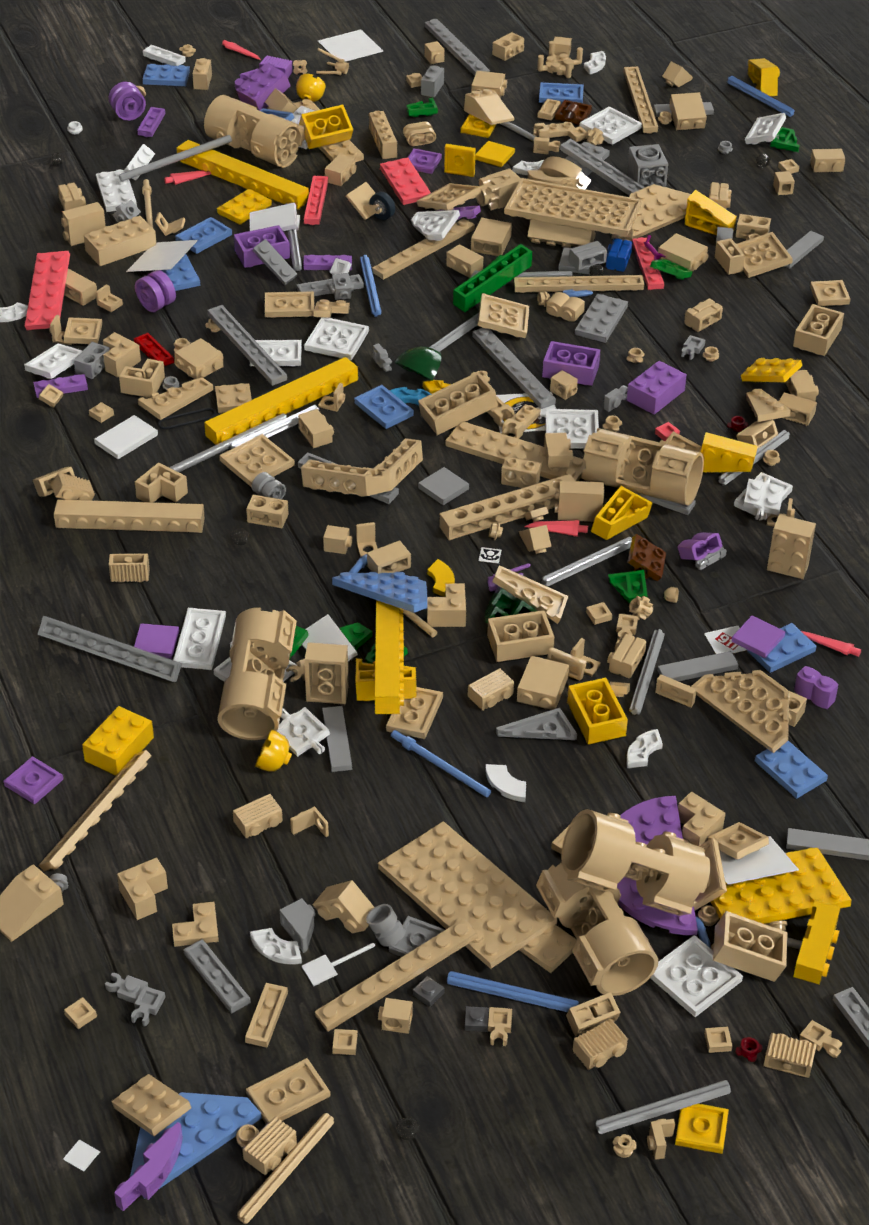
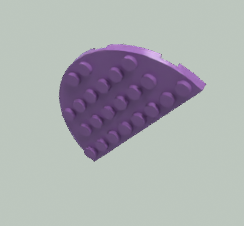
[617,796,698,936]

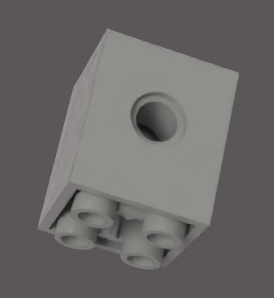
[627,144,668,188]

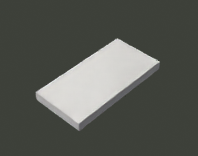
[173,608,226,670]

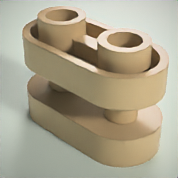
[403,122,436,146]

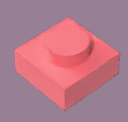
[655,422,680,441]

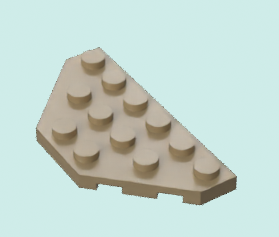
[629,184,691,239]
[691,670,789,753]

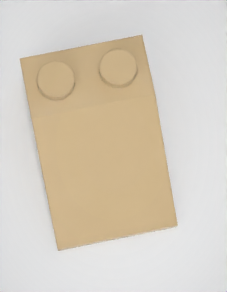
[464,89,514,125]
[0,864,64,942]

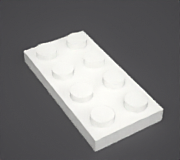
[96,170,137,212]

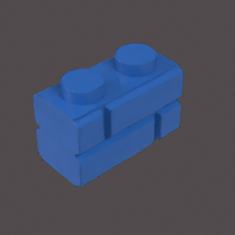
[606,238,632,272]

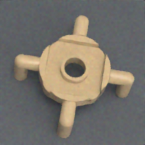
[538,41,583,78]

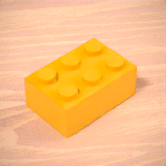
[299,105,353,149]
[567,678,628,744]
[82,706,154,776]

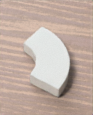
[584,51,606,74]
[512,160,544,175]
[0,302,28,322]
[626,729,663,768]
[486,764,526,802]
[250,928,302,964]

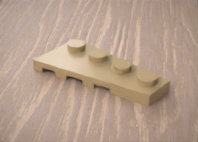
[138,377,213,420]
[492,565,568,624]

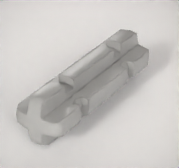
[695,547,727,570]

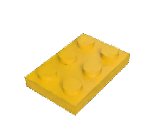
[217,189,272,225]
[741,358,802,382]

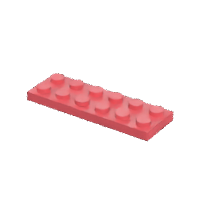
[25,251,70,330]

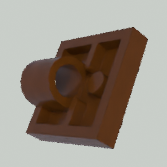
[555,100,592,125]
[627,534,666,581]

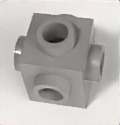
[112,200,141,223]
[330,273,354,300]

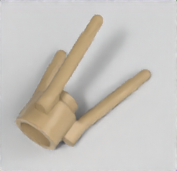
[316,48,349,75]

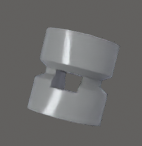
[252,472,286,500]
[366,904,405,946]

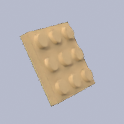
[417,183,481,210]
[736,232,793,278]
[477,293,529,338]
[219,434,295,487]

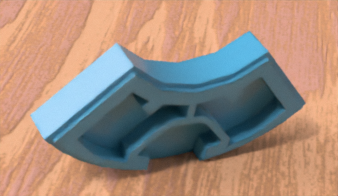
[389,387,431,406]

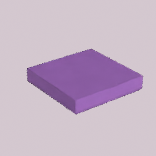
[408,148,442,174]
[731,616,785,658]
[134,624,179,659]
[4,756,63,804]

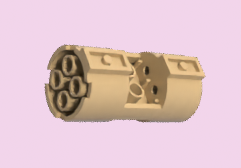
[204,95,305,168]
[582,428,704,506]
[218,608,297,740]
[561,809,710,916]
[536,863,658,996]

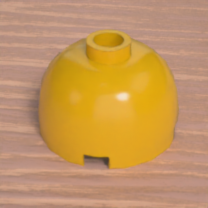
[296,74,326,102]
[255,729,292,772]

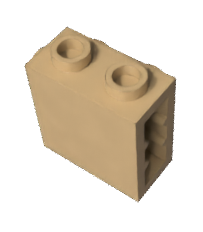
[471,71,507,99]
[175,338,223,379]

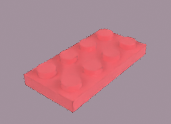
[380,158,431,205]

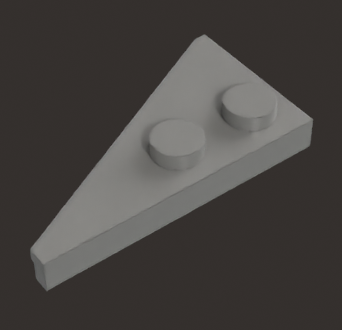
[496,708,577,740]

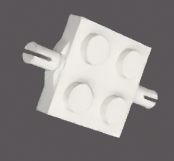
[743,475,784,520]
[277,707,330,757]

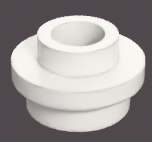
[67,121,83,135]

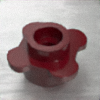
[727,416,748,432]
[736,1037,763,1062]

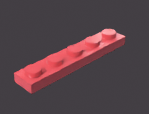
[304,176,328,225]
[632,237,664,290]

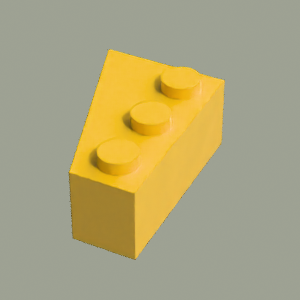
[748,58,780,96]
[685,190,737,235]
[700,432,758,472]
[591,486,652,540]
[356,658,417,701]
[793,900,841,985]

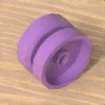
[108,82,146,121]
[135,270,176,312]

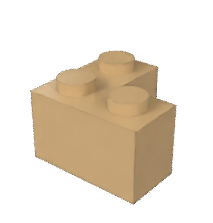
[103,332,141,377]
[119,359,165,398]
[135,463,188,503]
[427,583,466,627]
[678,792,725,846]
[117,858,168,920]
[313,880,375,933]

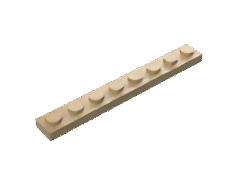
[624,66,658,134]
[372,218,475,280]
[514,275,644,293]
[38,750,151,871]
[315,918,478,1032]

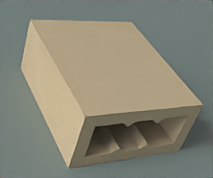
[669,92,707,130]
[61,202,106,246]
[471,218,512,256]
[658,233,708,271]
[554,481,604,522]
[517,656,569,710]

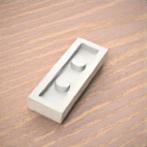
[143,45,186,66]
[124,144,155,181]

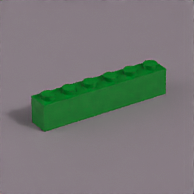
[453,244,533,312]

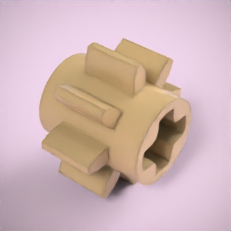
[585,128,605,146]
[629,596,653,620]

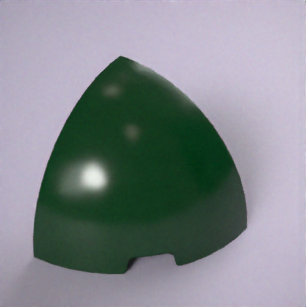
[394,346,441,381]
[484,586,538,623]

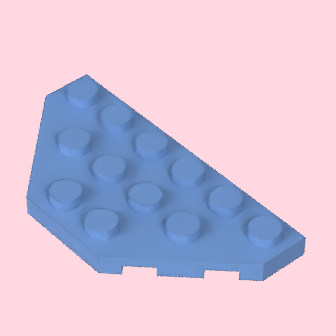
[332,572,427,613]
[130,1092,262,1199]

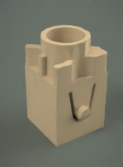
[476,169,521,210]

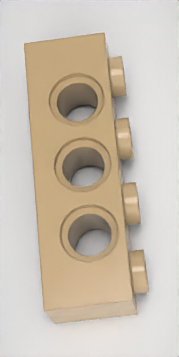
[369,111,397,159]

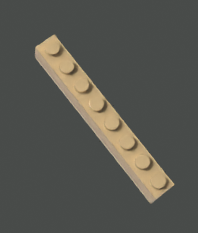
[54,500,205,533]

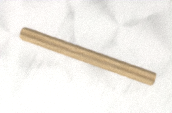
[237,1113,334,1224]

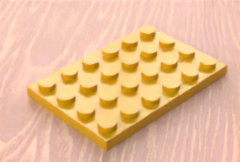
[711,848,851,924]

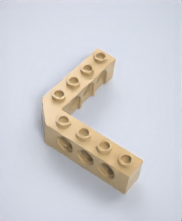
[301,438,423,497]

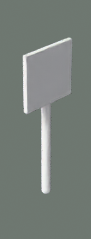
[302,943,375,986]

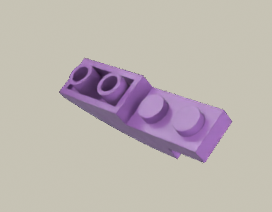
[114,1122,183,1211]

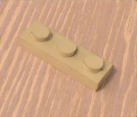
[245,983,288,1048]

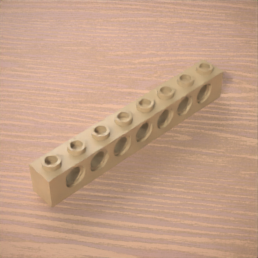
[440,474,575,540]

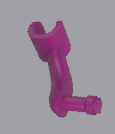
[644,235,666,260]

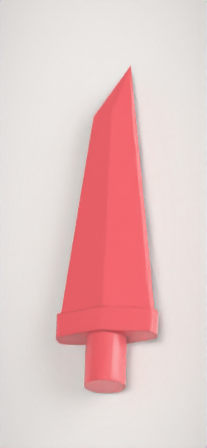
[222,40,261,60]
[164,170,211,185]
[524,520,588,537]
[801,631,861,657]

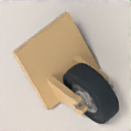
[346,182,395,220]

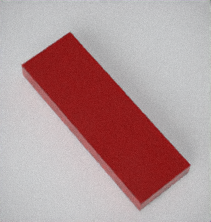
[134,333,174,366]

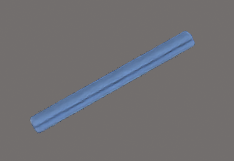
[727,76,794,117]
[360,255,381,317]
[447,971,579,1012]

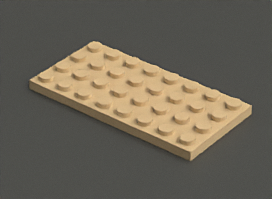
[504,178,642,236]
[378,821,557,969]

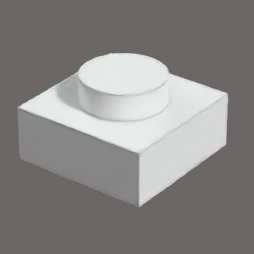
[330,258,352,274]

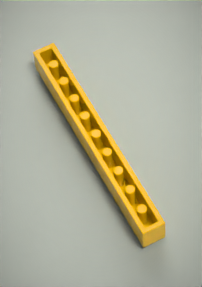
[177,140,309,210]
[204,357,358,445]
[375,600,404,714]

